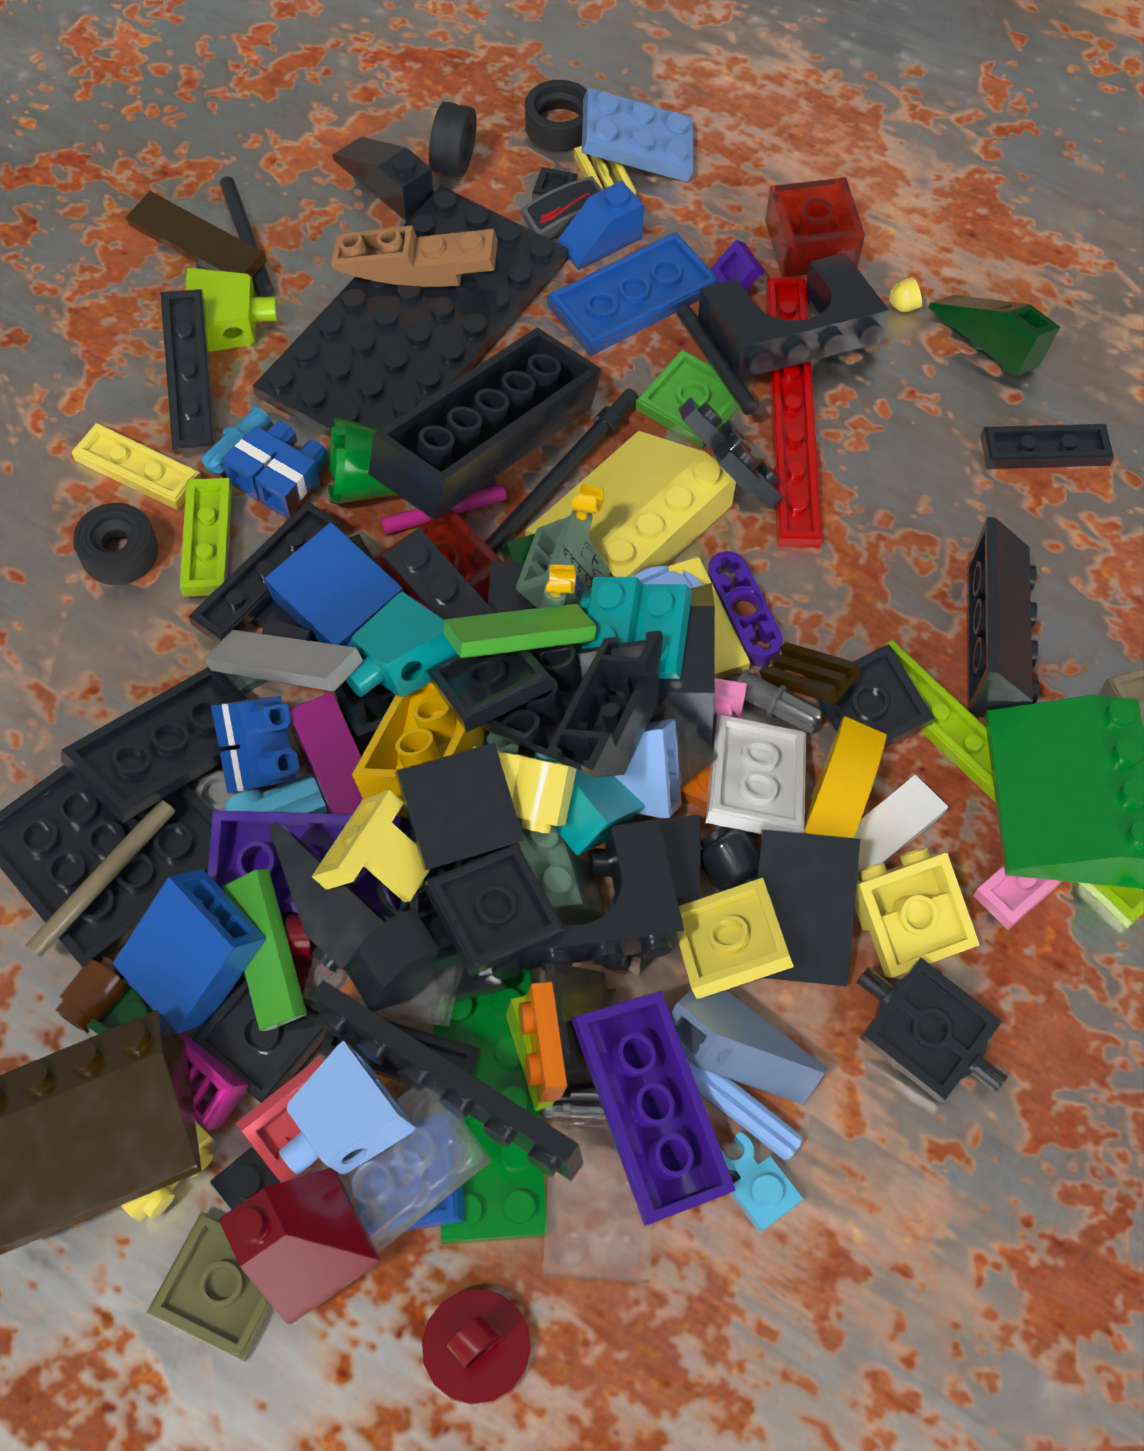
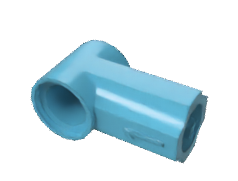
[225,773,327,814]

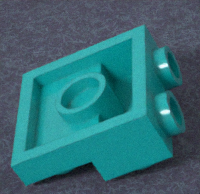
[574,577,692,679]

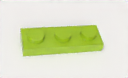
[180,478,232,597]

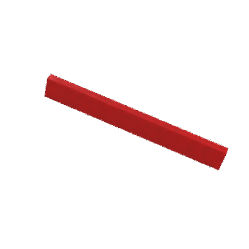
[765,278,822,548]

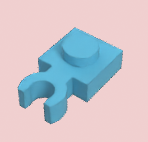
[720,1132,803,1234]

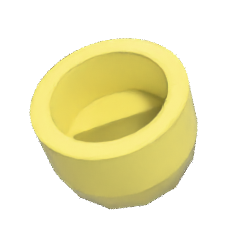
[889,277,922,312]

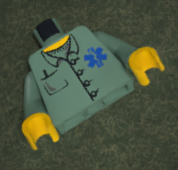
[516,485,610,608]

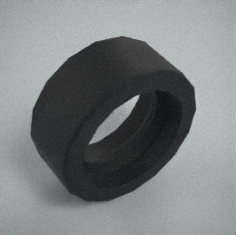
[525,80,587,151]

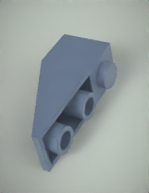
[670,989,828,1105]

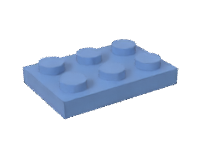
[582,87,693,182]

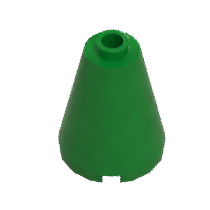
[328,417,397,504]

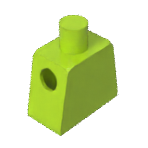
[185,268,279,352]

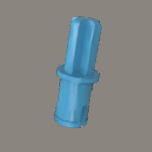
[201,406,273,476]

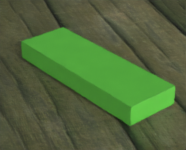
[444,604,596,658]
[222,869,307,1031]

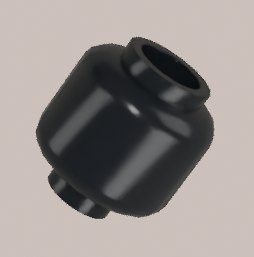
[700,826,760,892]

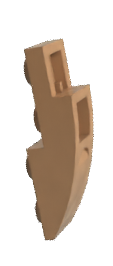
[331,226,498,287]

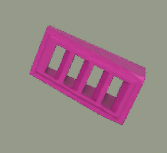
[179,1032,250,1130]

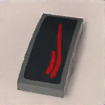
[520,176,601,239]

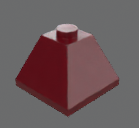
[218,1168,382,1324]

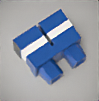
[222,420,328,519]
[211,696,300,793]

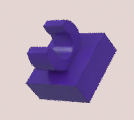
[711,239,765,291]

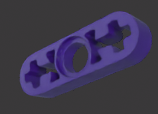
[707,551,783,667]

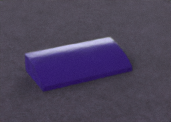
[208,810,411,917]
[571,991,736,1226]

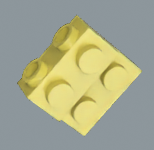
[854,847,980,978]

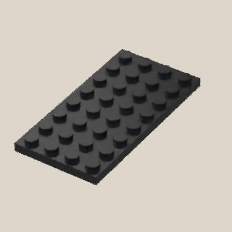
[252,186,568,437]

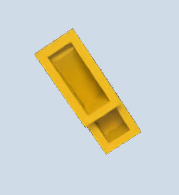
[803,716,887,838]

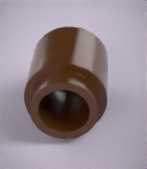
[55,956,129,1034]

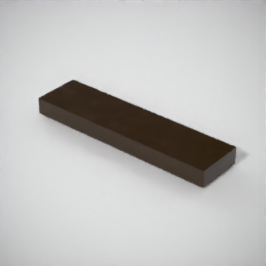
[125,191,267,278]

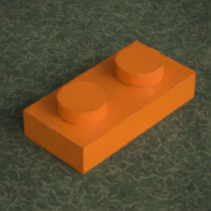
[518,982,567,1102]

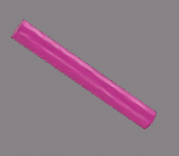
[380,484,507,535]

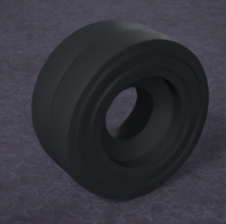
[429,102,477,177]
[73,503,158,585]

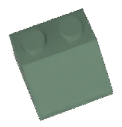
[515,818,606,925]

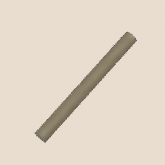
[24,800,175,959]

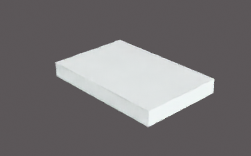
[705,714,806,834]

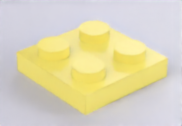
[679,878,794,999]

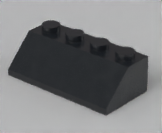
[967,517,1039,718]

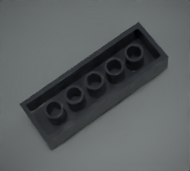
[368,327,602,520]

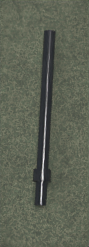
[473,388,639,566]

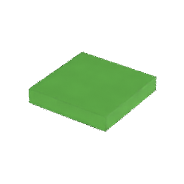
[635,349,749,449]

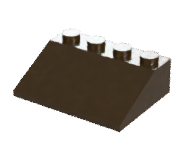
[0,1010,202,1255]

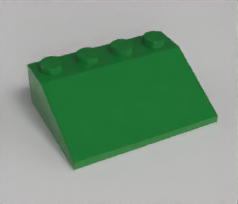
[985,695,1144,889]

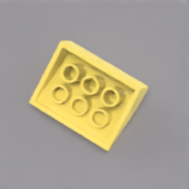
[525,431,736,577]

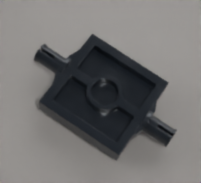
[856,958,1008,1102]

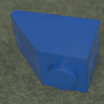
[557,181,644,270]

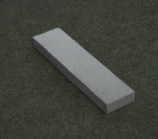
[203,630,363,691]

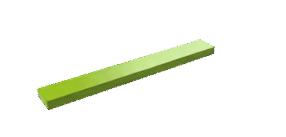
[884,640,1144,928]

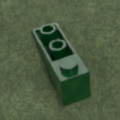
[928,295,1061,376]

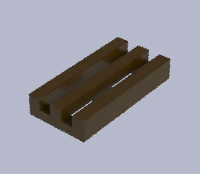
[759,642,860,704]

